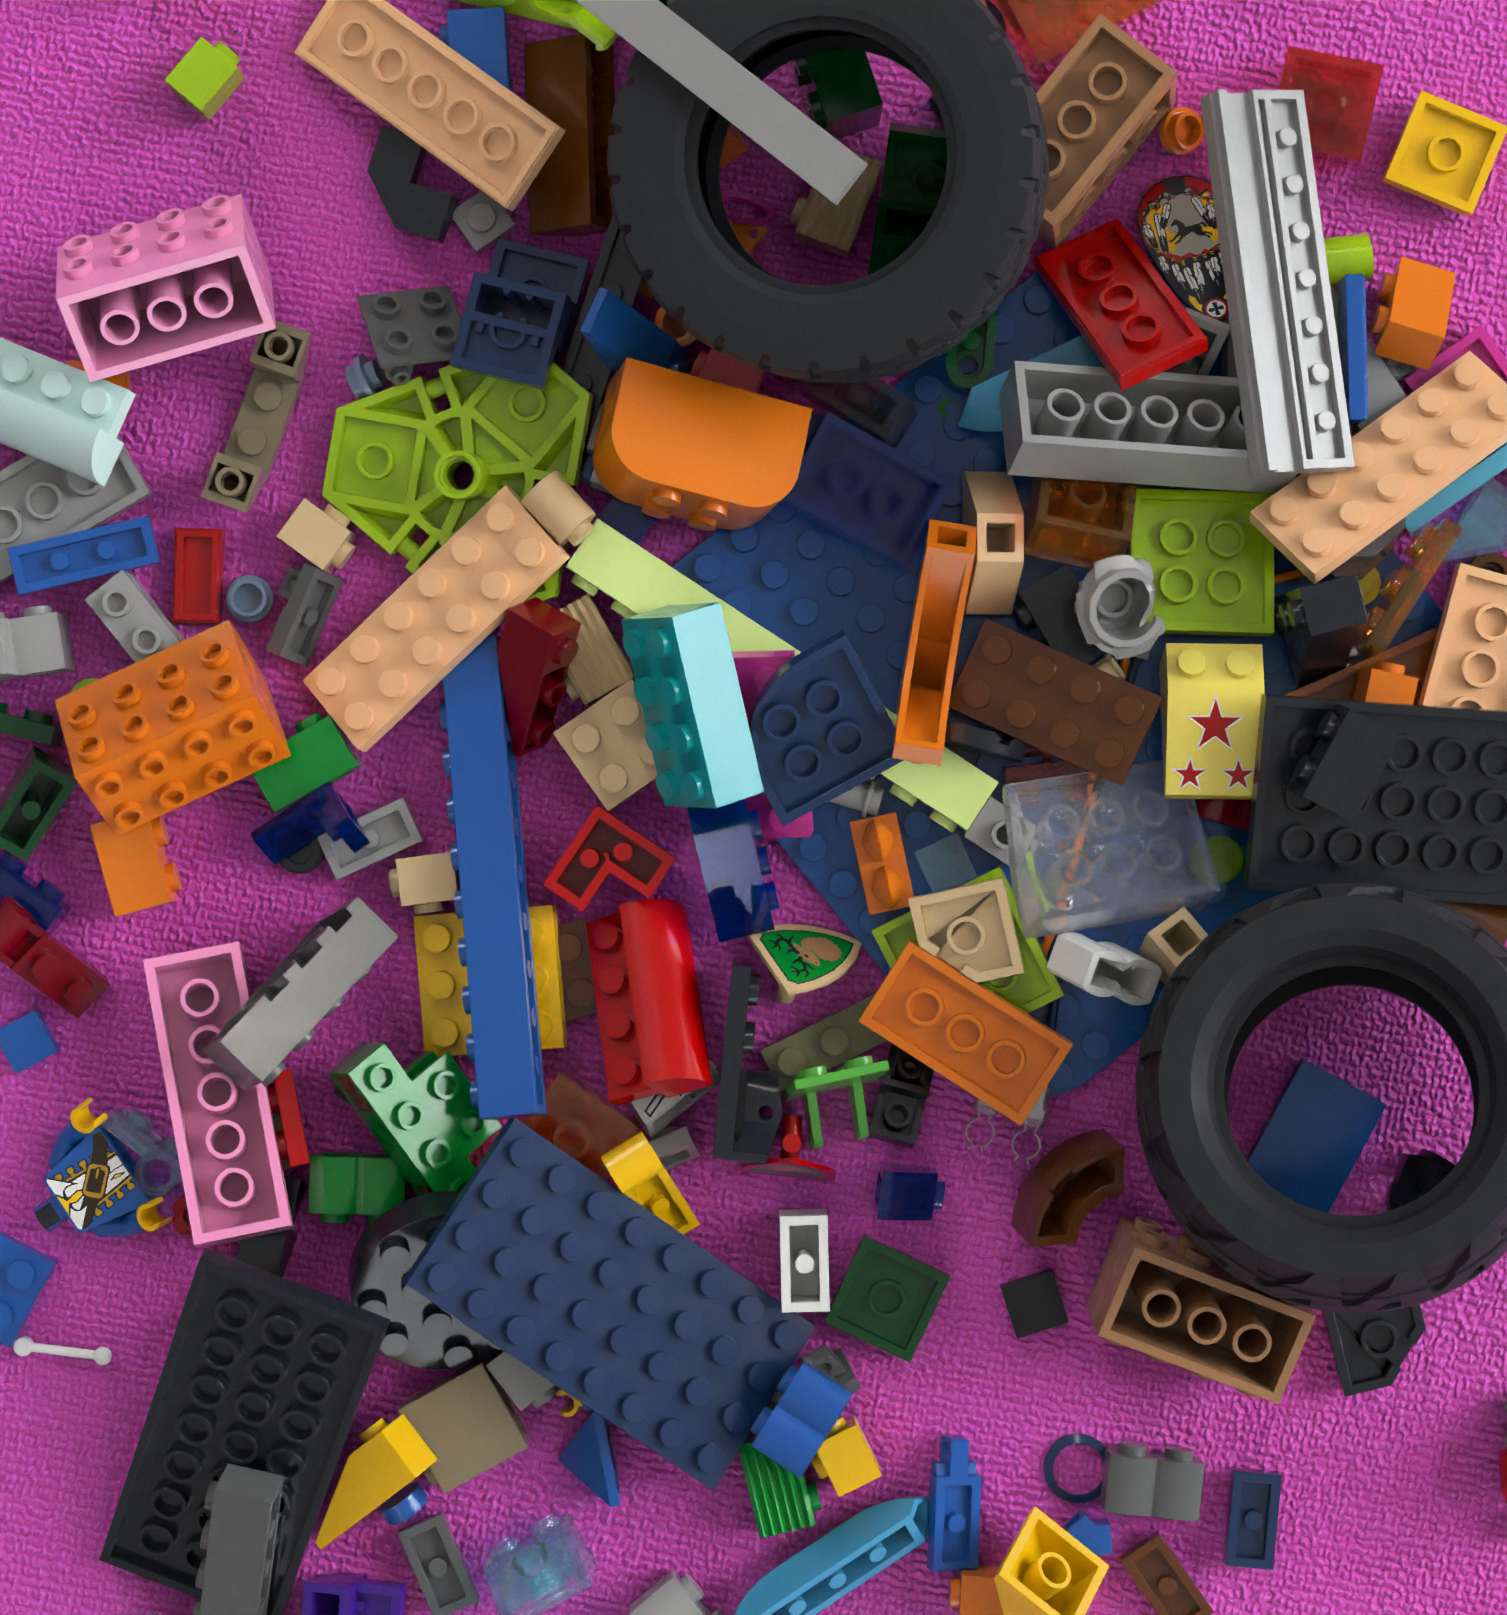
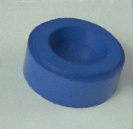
[379,1482,428,1525]

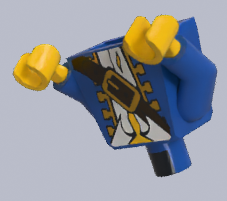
[34,1097,173,1237]

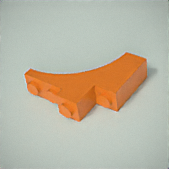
[892,519,977,766]

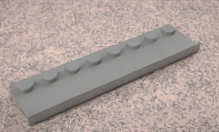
[1201,89,1355,476]

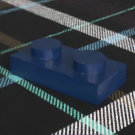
[1223,1467,1282,1570]

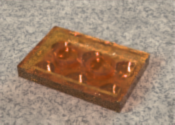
[1352,518,1463,658]

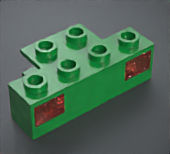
[328,1042,502,1196]

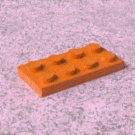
[858,939,1073,1126]

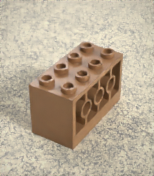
[1036,13,1177,248]

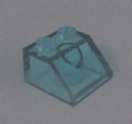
[483,1513,597,1615]

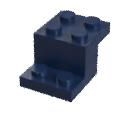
[450,237,592,390]

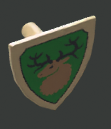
[745,924,862,1004]

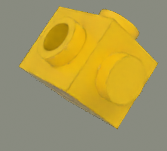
[812,1415,882,1497]

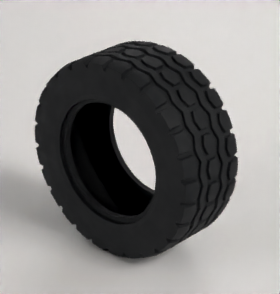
[607,0,1049,384]

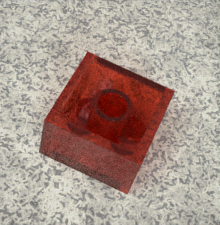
[1279,46,1384,167]

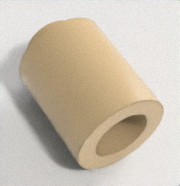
[521,471,596,547]

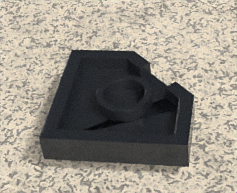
[1321,1304,1426,1397]

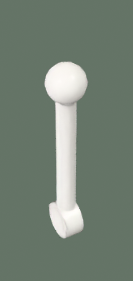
[13,1336,112,1365]

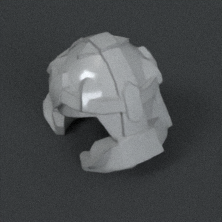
[1074,555,1166,660]

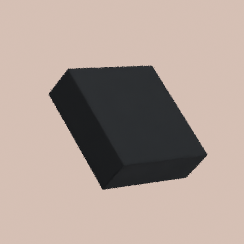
[1000,1268,1069,1339]

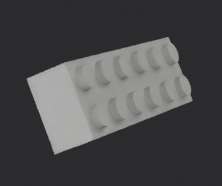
[999,361,1298,494]

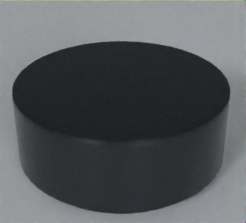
[276,827,325,874]

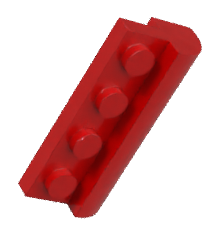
[586,899,712,1105]

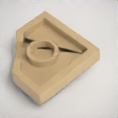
[908,877,1025,983]

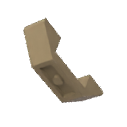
[200,320,312,514]

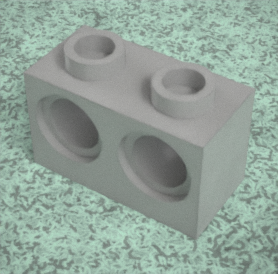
[85,570,185,663]

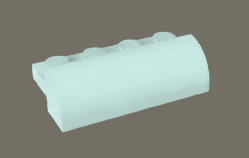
[0,338,136,487]

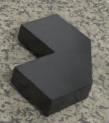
[367,126,458,244]

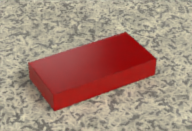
[172,527,225,624]

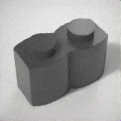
[1100,1441,1205,1521]

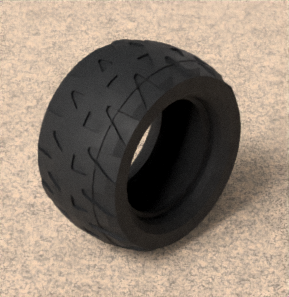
[1135,883,1507,1313]

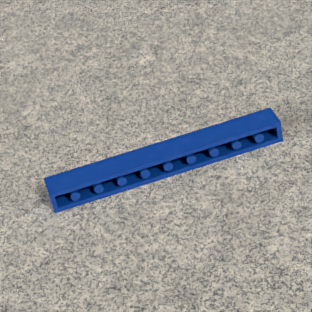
[439,635,547,1120]

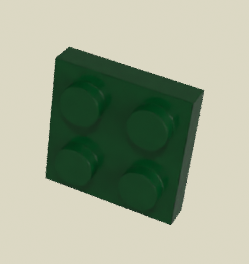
[824,1234,950,1363]

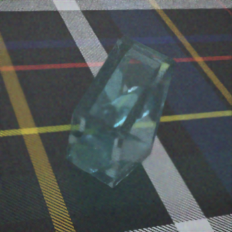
[1428,478,1507,565]

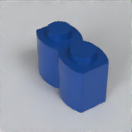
[750,1361,854,1478]

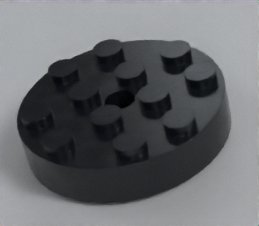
[348,1191,503,1369]

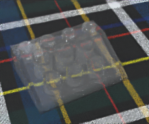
[1002,760,1221,939]

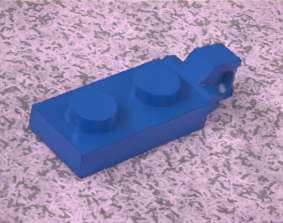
[927,1435,981,1572]

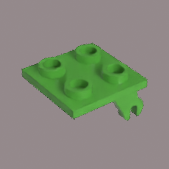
[781,1056,890,1150]

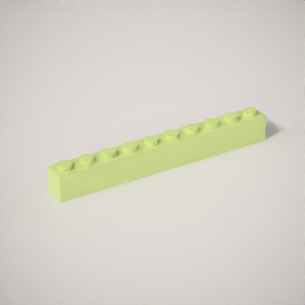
[566,518,999,833]

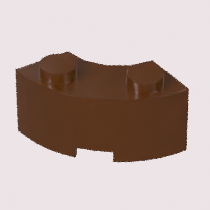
[1012,1129,1125,1247]

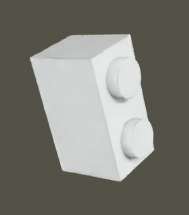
[779,1209,830,1313]

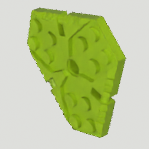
[322,361,594,602]

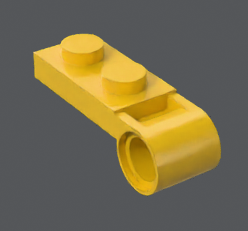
[601,1131,700,1235]

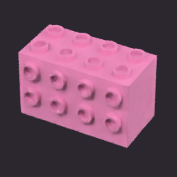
[56,194,276,382]

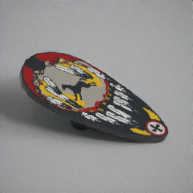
[1136,175,1229,322]

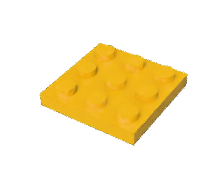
[413,904,568,1057]

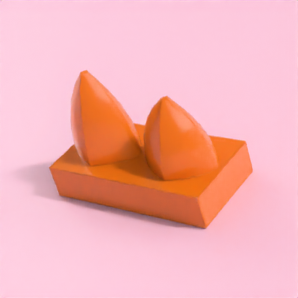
[849,812,914,915]

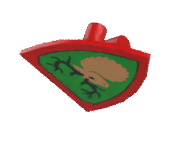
[741,1114,836,1180]

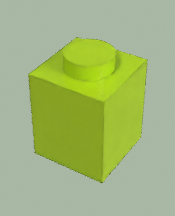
[165,36,245,121]

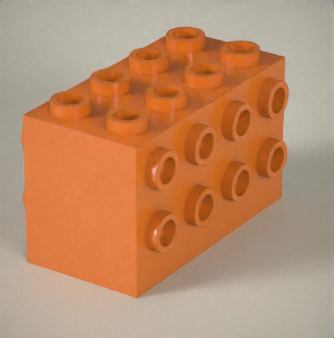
[55,620,291,836]

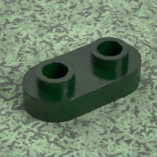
[944,310,997,391]

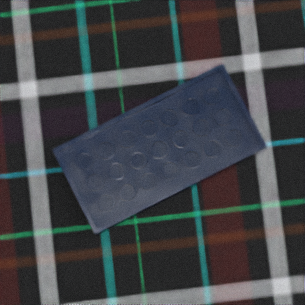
[402,1117,815,1491]

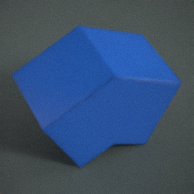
[1062,1509,1113,1555]

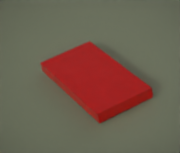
[1033,218,1209,391]

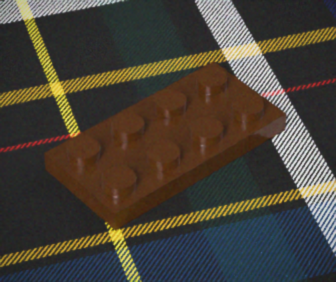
[949,619,1163,786]

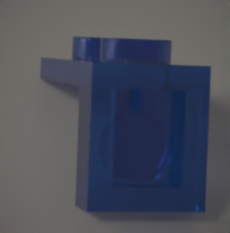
[251,781,370,864]

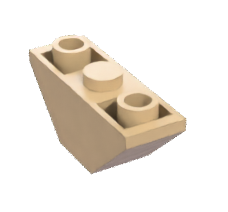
[962,471,1024,615]

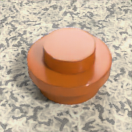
[1159,107,1204,155]

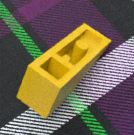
[315,1414,438,1549]

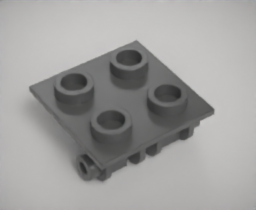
[356,286,461,385]

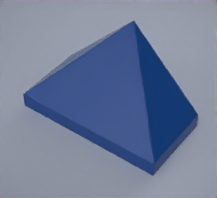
[558,1411,622,1507]

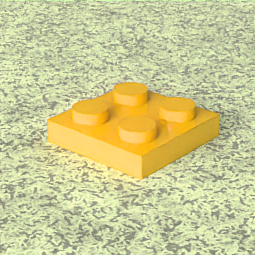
[1382,90,1507,218]

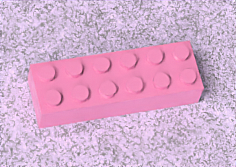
[143,941,294,1248]

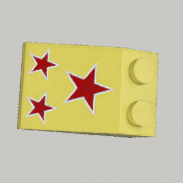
[1159,643,1265,800]

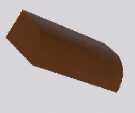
[524,33,615,236]

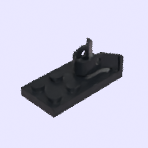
[712,962,782,1163]

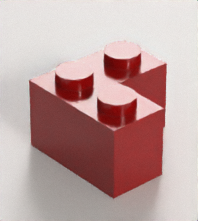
[543,805,678,912]

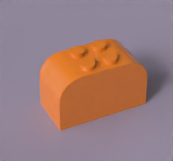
[593,357,812,531]

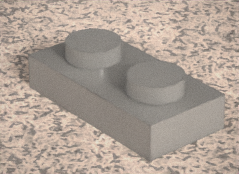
[317,797,425,880]

